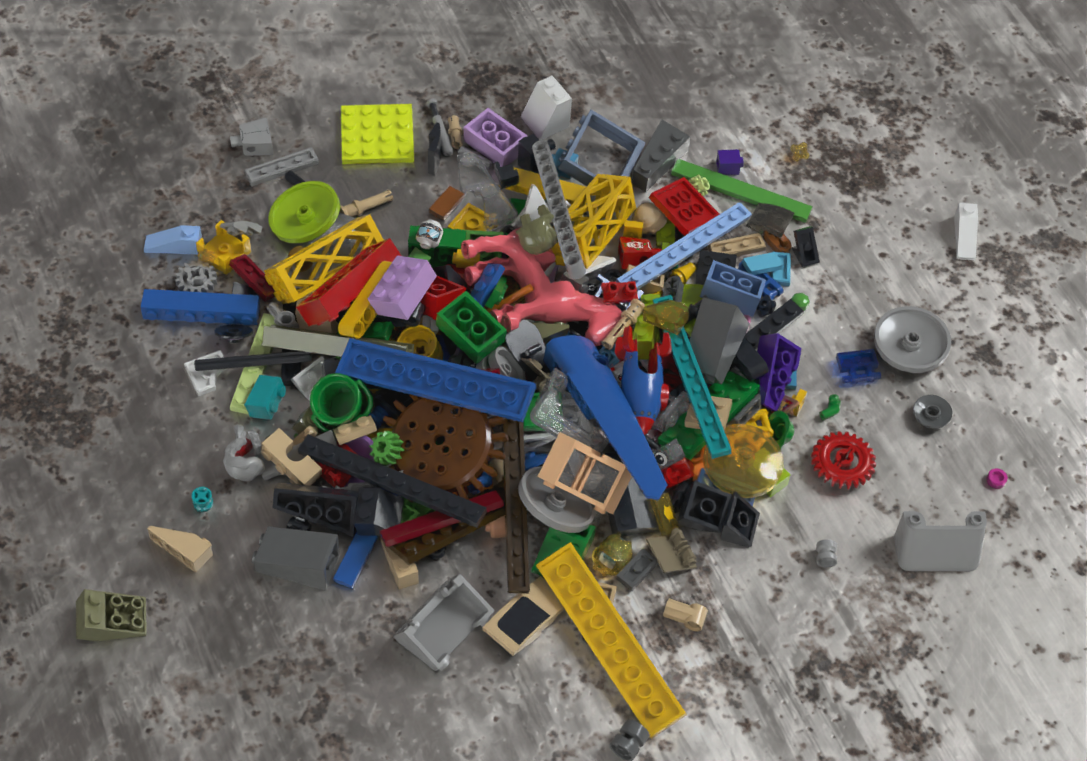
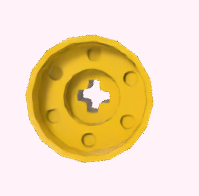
[397,325,444,361]

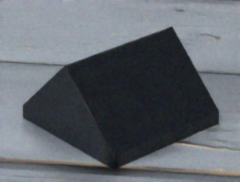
[720,491,760,547]

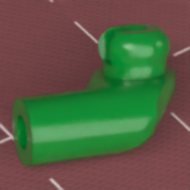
[819,394,841,420]

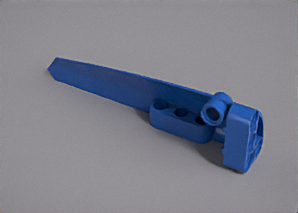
[543,335,667,501]

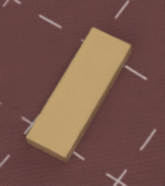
[707,233,766,256]

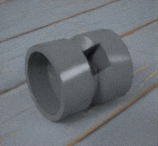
[609,719,650,761]

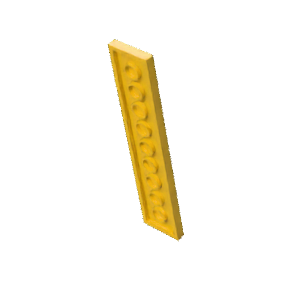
[536,542,687,739]

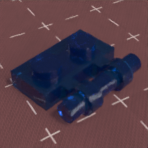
[836,349,881,385]

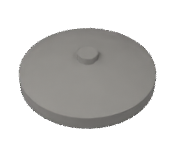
[874,306,951,373]
[518,466,596,533]

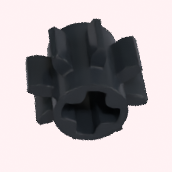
[286,516,312,531]

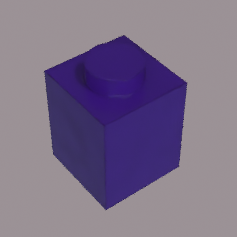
[716,149,744,175]

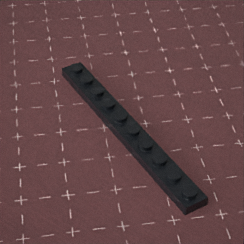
[661,299,804,419]
[297,434,487,528]

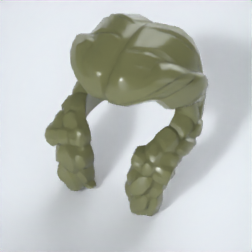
[516,204,558,255]

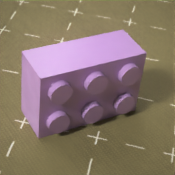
[463,108,527,167]
[368,256,437,320]

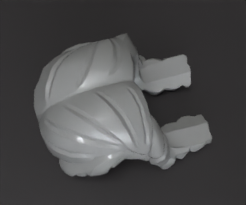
[223,425,265,482]

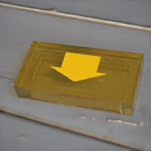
[650,493,680,536]

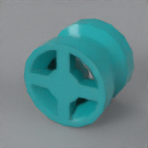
[191,486,214,512]

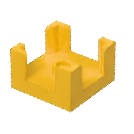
[196,220,251,275]

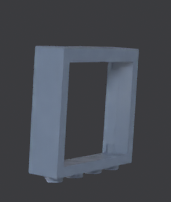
[558,110,645,186]

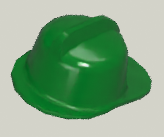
[760,411,795,456]

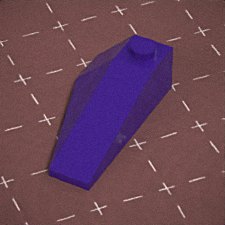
[757,333,802,412]

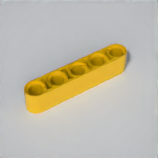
[505,167,586,209]
[338,261,392,339]

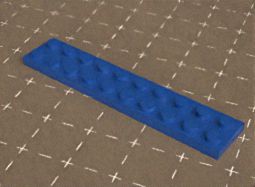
[335,338,537,422]

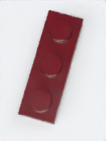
[229,254,275,302]

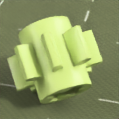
[689,175,710,196]

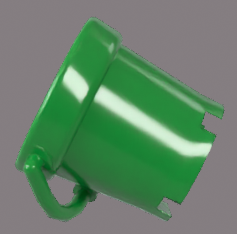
[310,373,373,433]

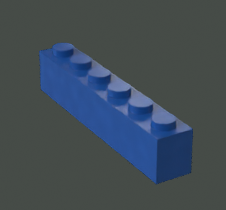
[140,289,261,326]

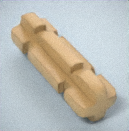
[293,426,317,446]

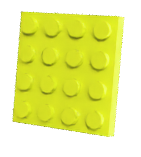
[341,104,414,164]

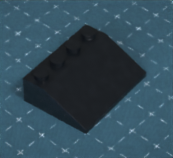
[596,451,672,538]

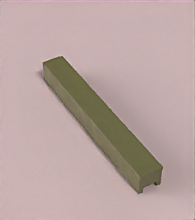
[262,325,414,357]

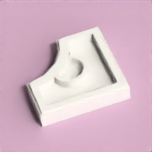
[184,350,226,397]

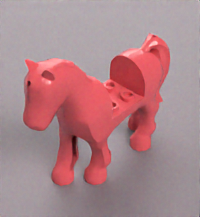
[461,227,624,347]

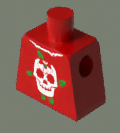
[618,236,662,269]

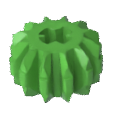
[369,431,405,466]

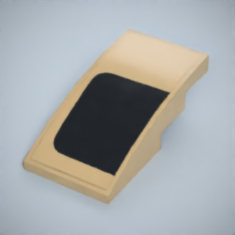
[482,576,565,656]

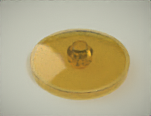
[703,424,784,498]

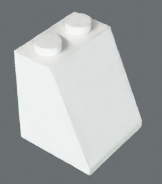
[521,76,572,140]

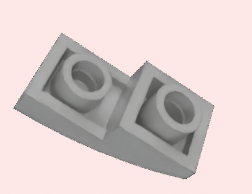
[220,221,262,236]

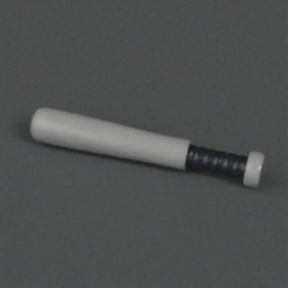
[427,99,453,157]

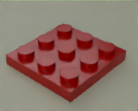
[648,177,720,236]

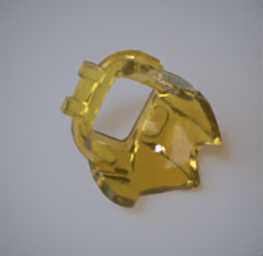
[592,533,633,577]

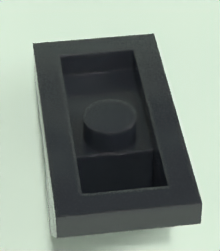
[792,226,820,267]

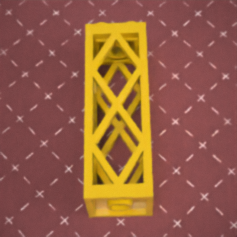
[552,174,636,269]
[264,214,384,304]

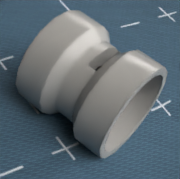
[816,539,837,567]

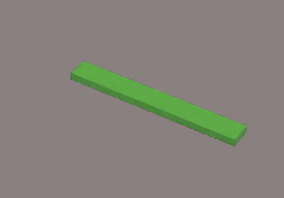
[671,159,813,223]

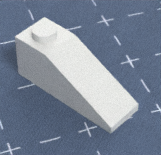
[954,203,978,261]

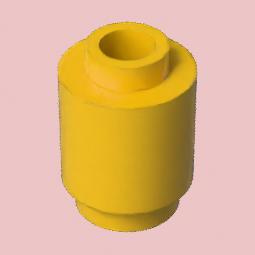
[452,249,480,269]

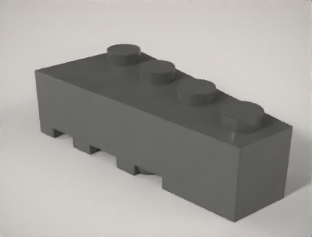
[632,119,690,192]

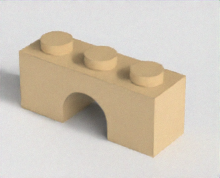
[261,428,322,486]

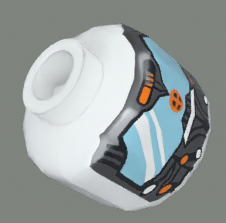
[416,220,443,249]

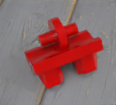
[601,281,638,305]
[660,457,695,490]

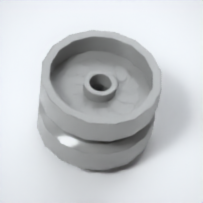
[476,347,525,380]

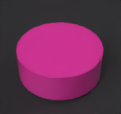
[986,468,1008,489]

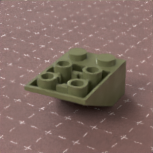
[76,589,147,641]

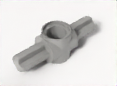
[267,302,299,328]

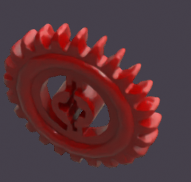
[811,431,877,490]

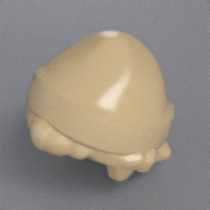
[631,203,667,234]

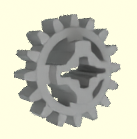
[175,260,217,293]

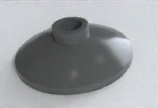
[913,395,953,429]

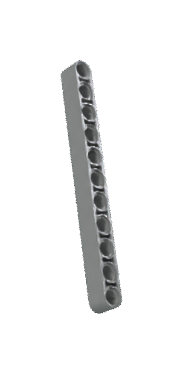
[532,140,586,280]

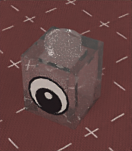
[652,439,686,470]

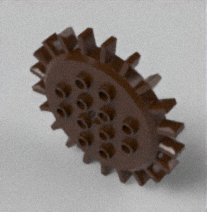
[383,394,508,508]

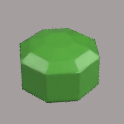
[791,293,810,311]

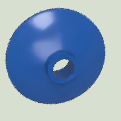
[525,451,548,471]

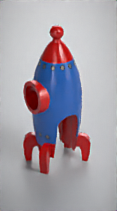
[615,326,672,436]

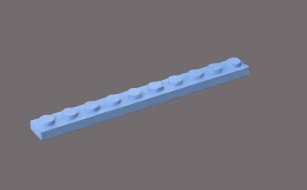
[615,202,752,290]

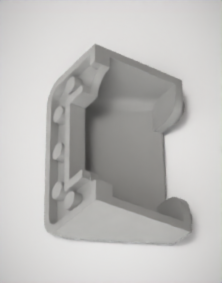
[894,511,987,571]
[393,574,495,671]

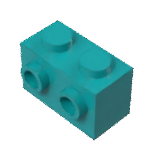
[244,375,286,420]

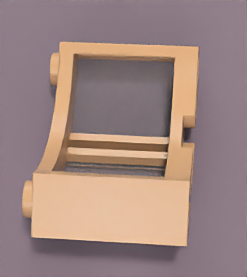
[537,432,632,514]

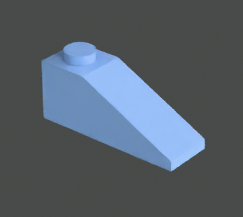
[144,225,202,255]

